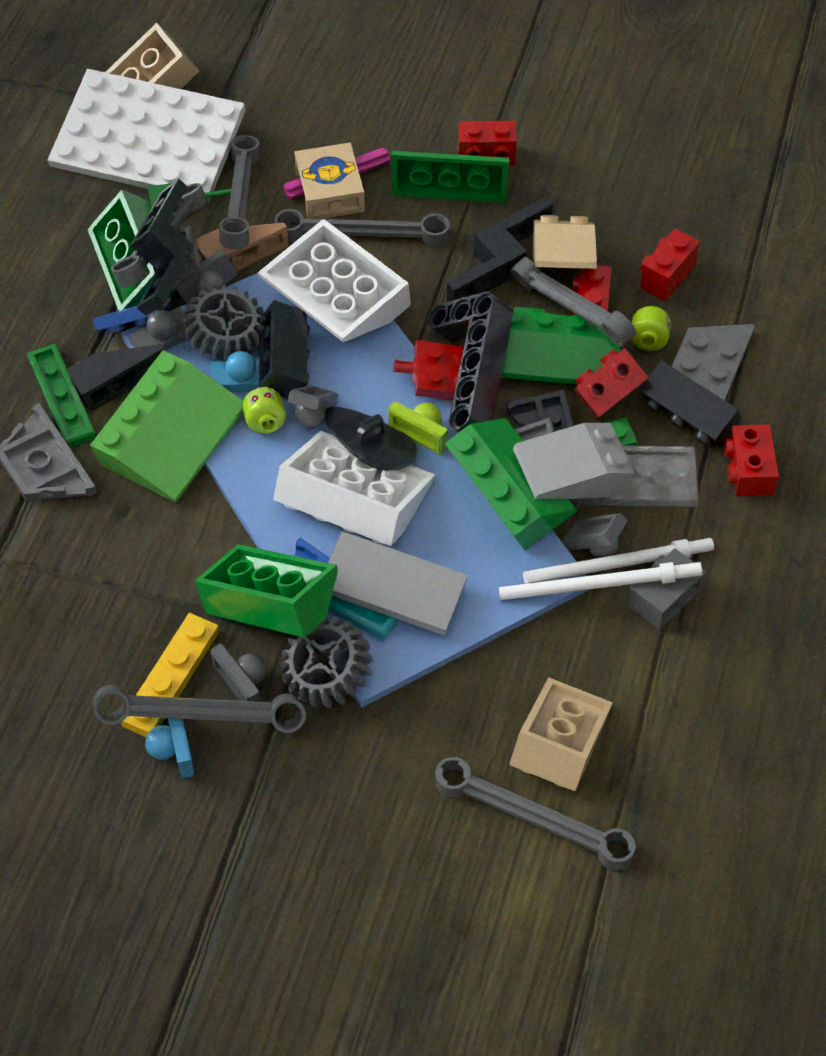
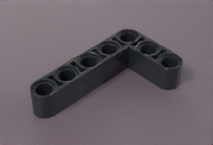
[427,292,513,433]

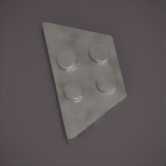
[672,324,755,401]
[0,403,97,501]

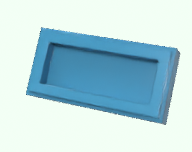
[210,351,259,392]
[145,718,195,779]

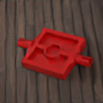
[393,340,464,401]

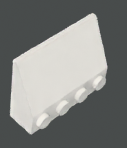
[258,219,411,342]
[273,431,435,546]

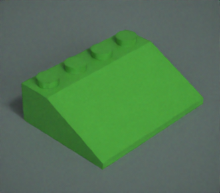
[90,350,243,503]

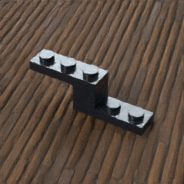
[130,178,195,316]
[447,197,553,302]

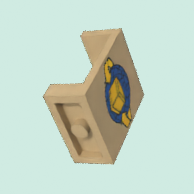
[294,142,365,219]

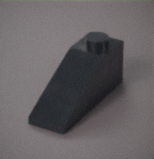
[67,344,165,411]

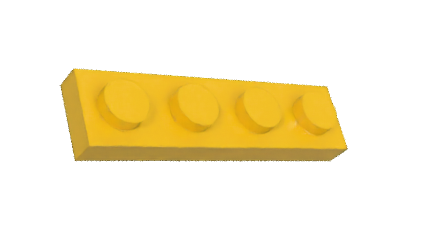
[121,613,220,737]

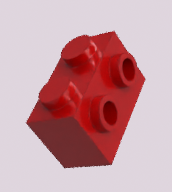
[458,121,517,166]
[640,228,700,301]
[570,265,611,316]
[573,348,649,419]
[724,424,779,496]

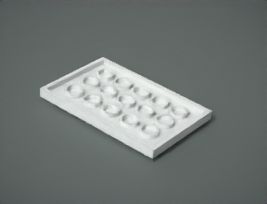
[48,69,246,203]

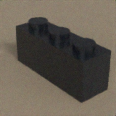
[259,300,310,399]
[639,360,742,449]

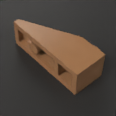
[197,223,289,272]

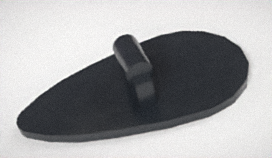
[325,406,418,471]

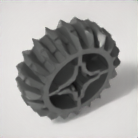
[183,284,266,361]
[280,616,373,709]

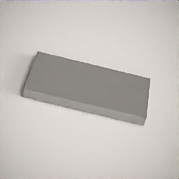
[328,531,468,636]

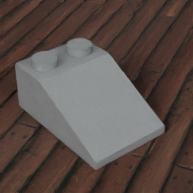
[513,423,635,499]

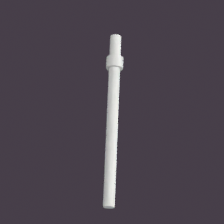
[523,538,714,584]
[499,562,702,600]

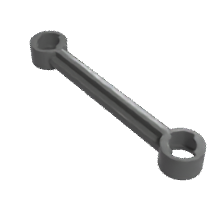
[219,135,260,249]
[111,183,208,288]
[275,209,450,247]
[510,257,637,347]
[93,685,306,733]
[435,757,636,871]

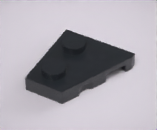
[505,390,573,431]

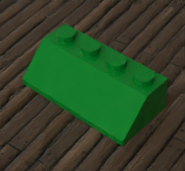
[391,151,510,203]
[87,190,176,310]
[501,310,620,385]
[445,418,577,551]
[195,544,338,638]

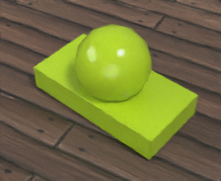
[388,401,448,455]

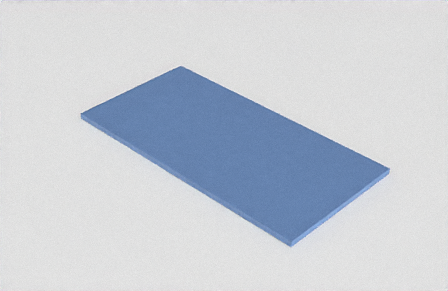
[121,273,590,708]

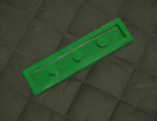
[27,343,96,448]

